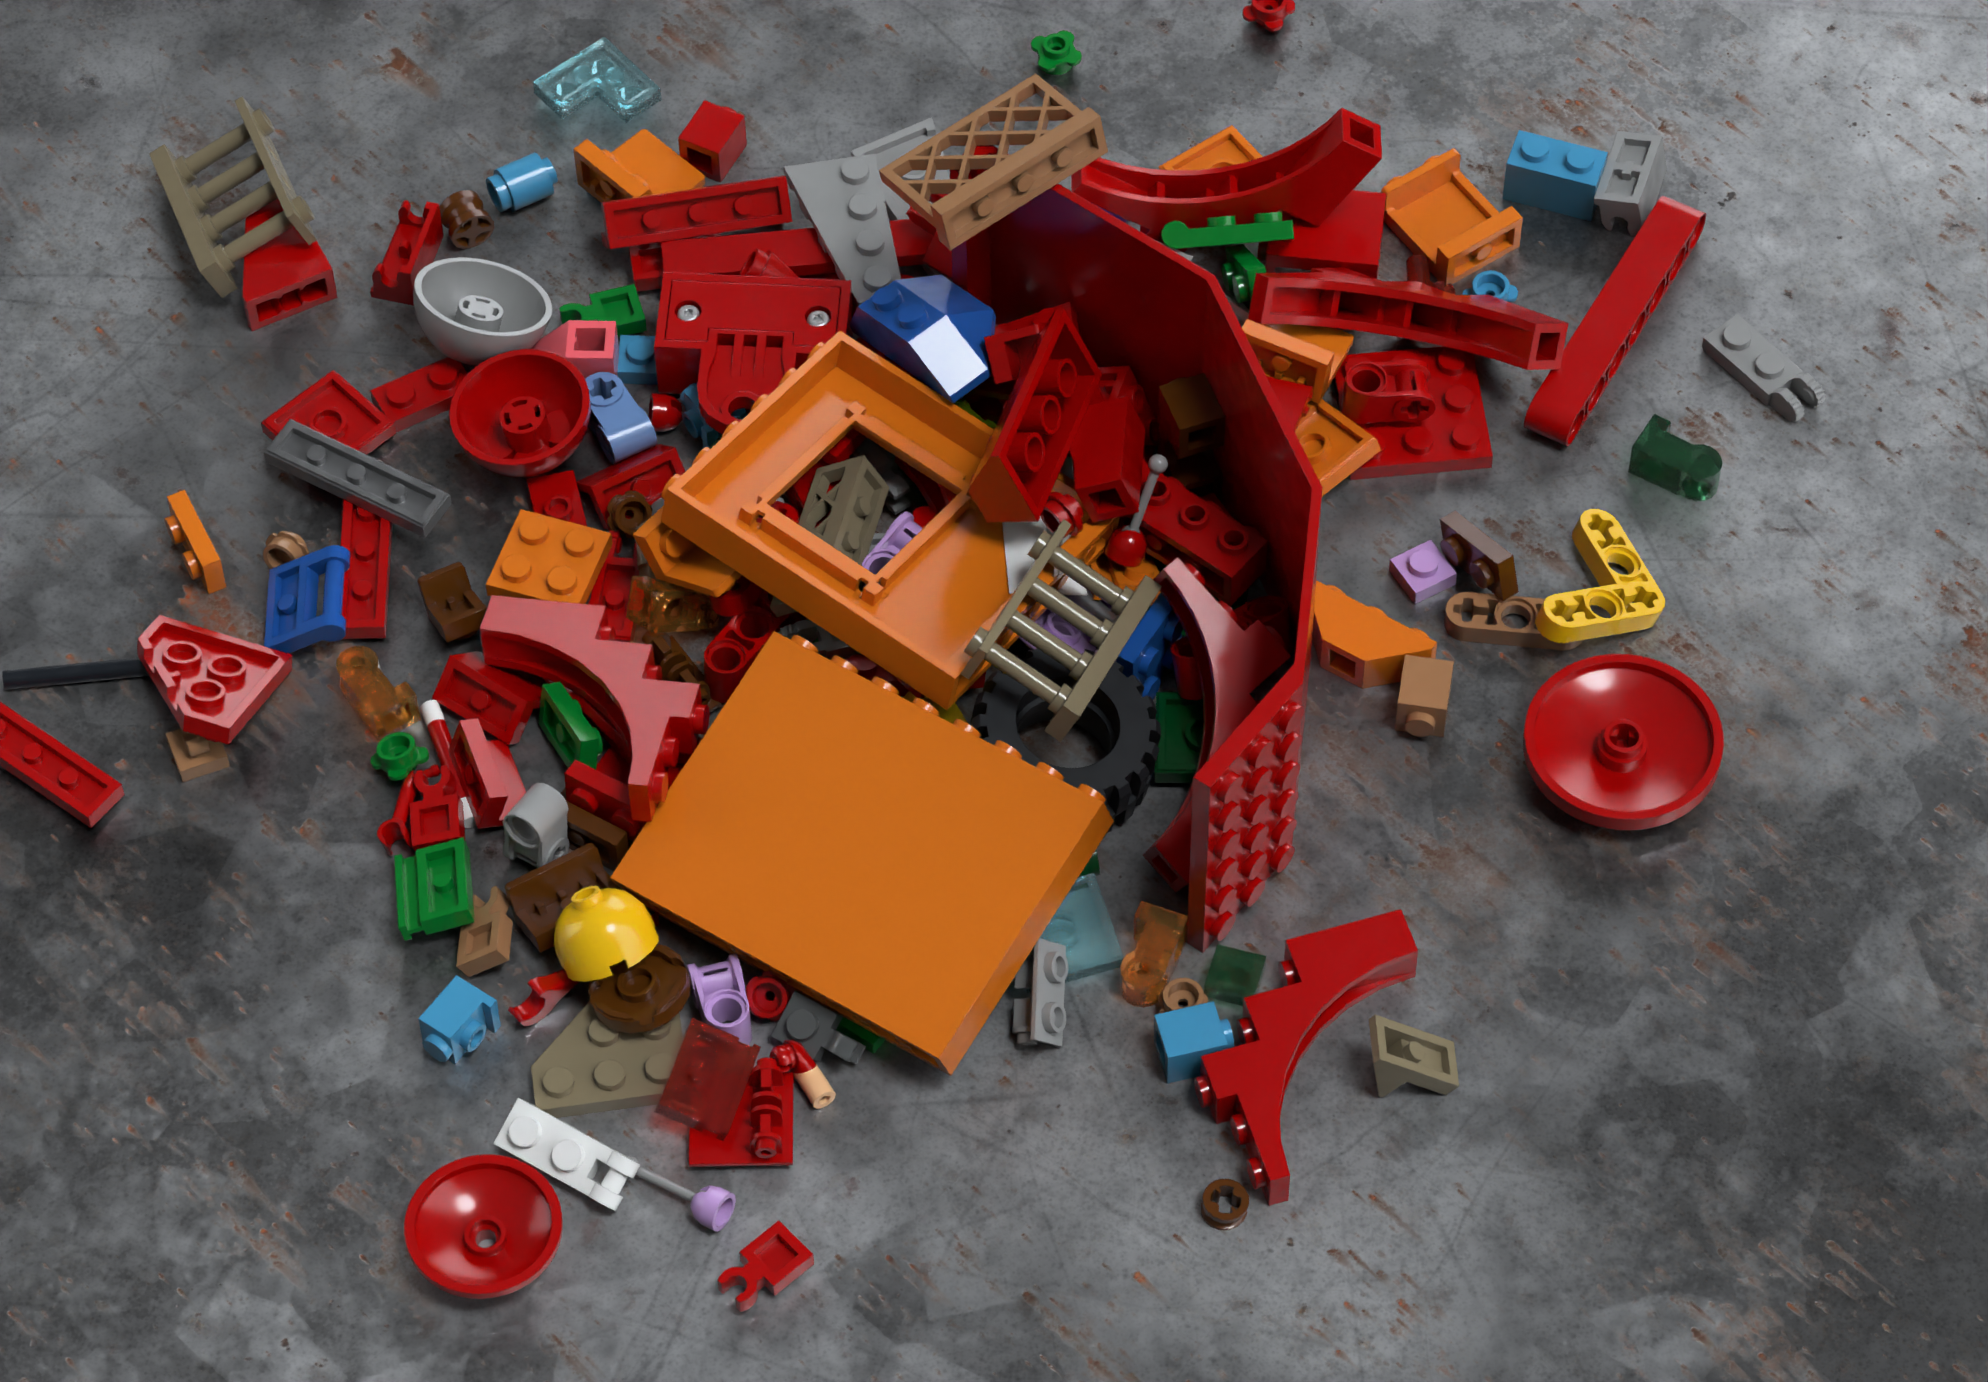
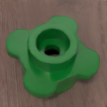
[1031,30,1082,75]
[371,732,429,781]

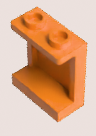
[1381,148,1523,288]

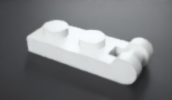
[493,1098,640,1211]

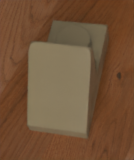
[1369,1014,1459,1097]

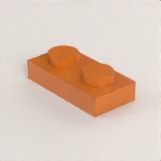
[164,490,227,594]

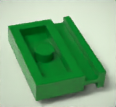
[394,837,475,941]

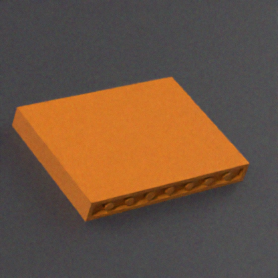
[610,631,1114,1076]

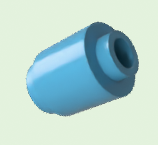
[486,152,558,212]

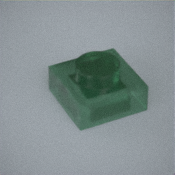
[1204,944,1267,1006]

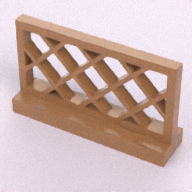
[879,73,1108,251]

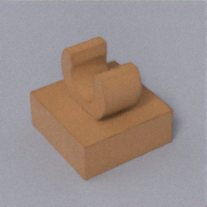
[166,725,230,782]

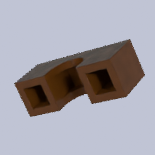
[1157,373,1225,503]

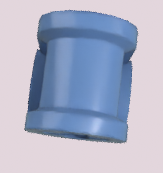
[585,372,657,465]

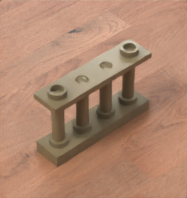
[149,96,317,298]
[961,519,1162,742]

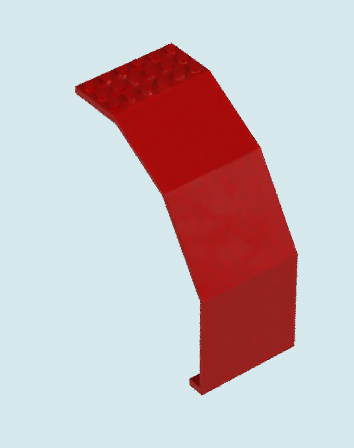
[950,145,1323,953]

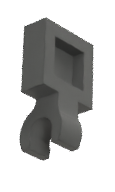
[771,991,866,1065]

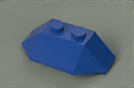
[849,275,996,403]

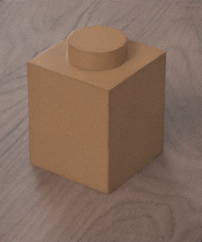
[1395,655,1454,737]

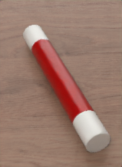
[420,700,477,828]

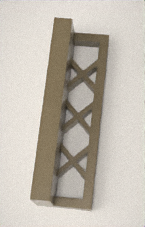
[770,455,890,617]

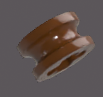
[1201,1179,1249,1230]

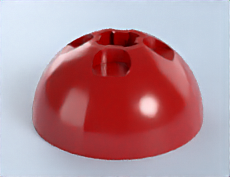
[449,349,591,478]

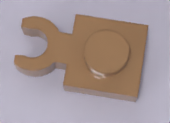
[456,886,513,977]

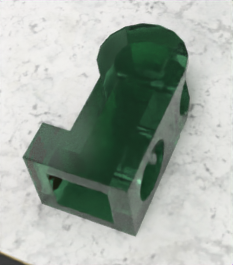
[1628,414,1722,501]

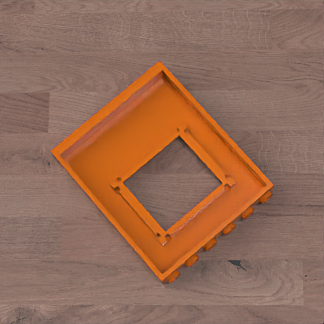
[661,330,1120,710]

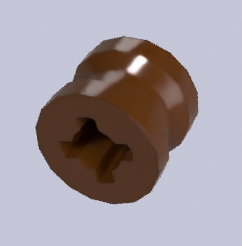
[439,190,494,249]

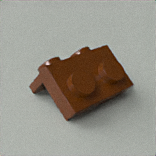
[505,843,622,953]

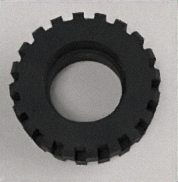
[970,646,1161,833]

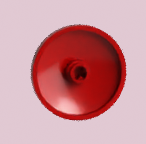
[1523,654,1724,830]

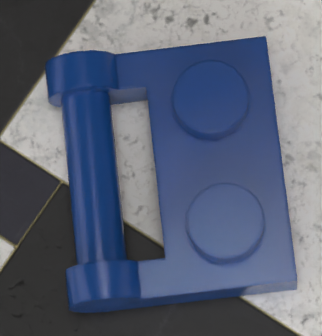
[264,545,350,653]

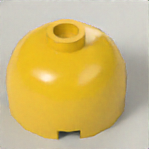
[554,886,659,982]

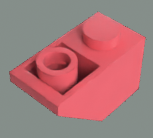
[531,320,619,379]

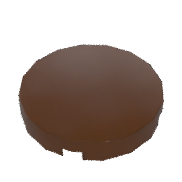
[588,944,691,1034]

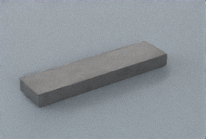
[264,419,451,538]

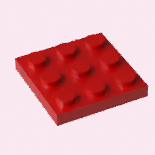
[1333,346,1493,480]

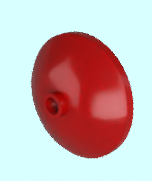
[404,1154,563,1299]

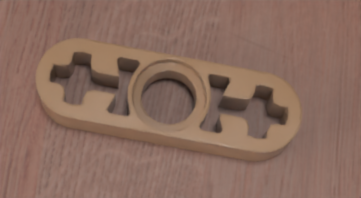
[1444,592,1583,650]

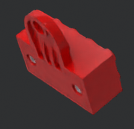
[654,272,853,434]

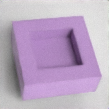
[1389,540,1457,604]

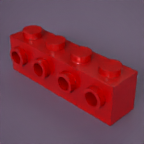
[1117,459,1268,607]

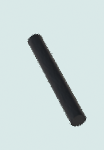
[2,657,149,690]

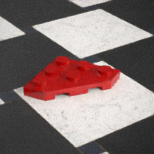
[137,615,292,745]

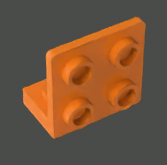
[573,129,705,202]
[1242,319,1354,404]
[633,506,761,597]

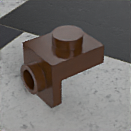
[417,562,487,642]

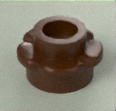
[607,491,652,538]

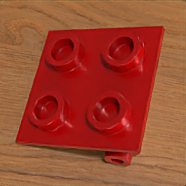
[689,1057,794,1167]

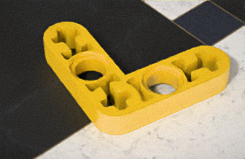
[1535,509,1665,643]

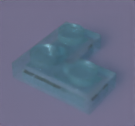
[533,37,662,123]

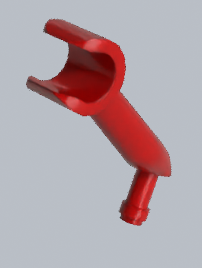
[377,764,441,856]

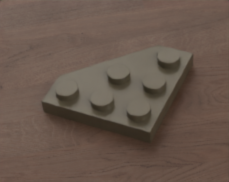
[531,1001,690,1118]

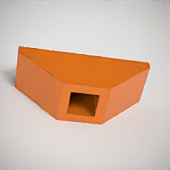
[1312,580,1437,689]

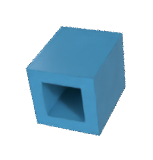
[1154,1001,1234,1084]

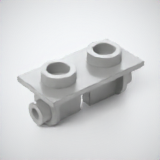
[1012,938,1068,1047]

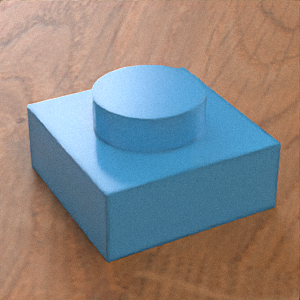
[617,335,658,385]

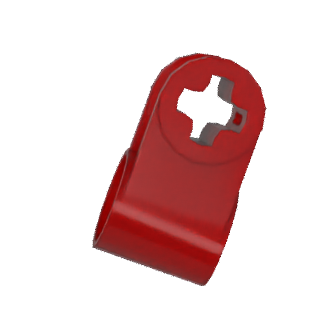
[1341,359,1436,424]

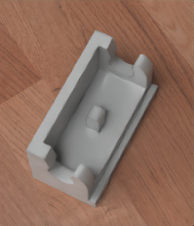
[1594,131,1667,237]

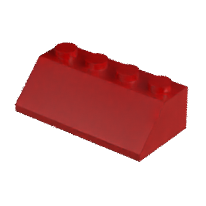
[968,308,1102,522]

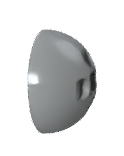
[413,257,552,366]

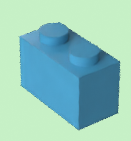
[1503,130,1608,221]

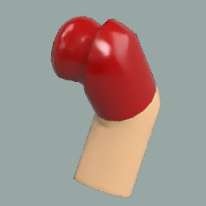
[770,1040,836,1109]

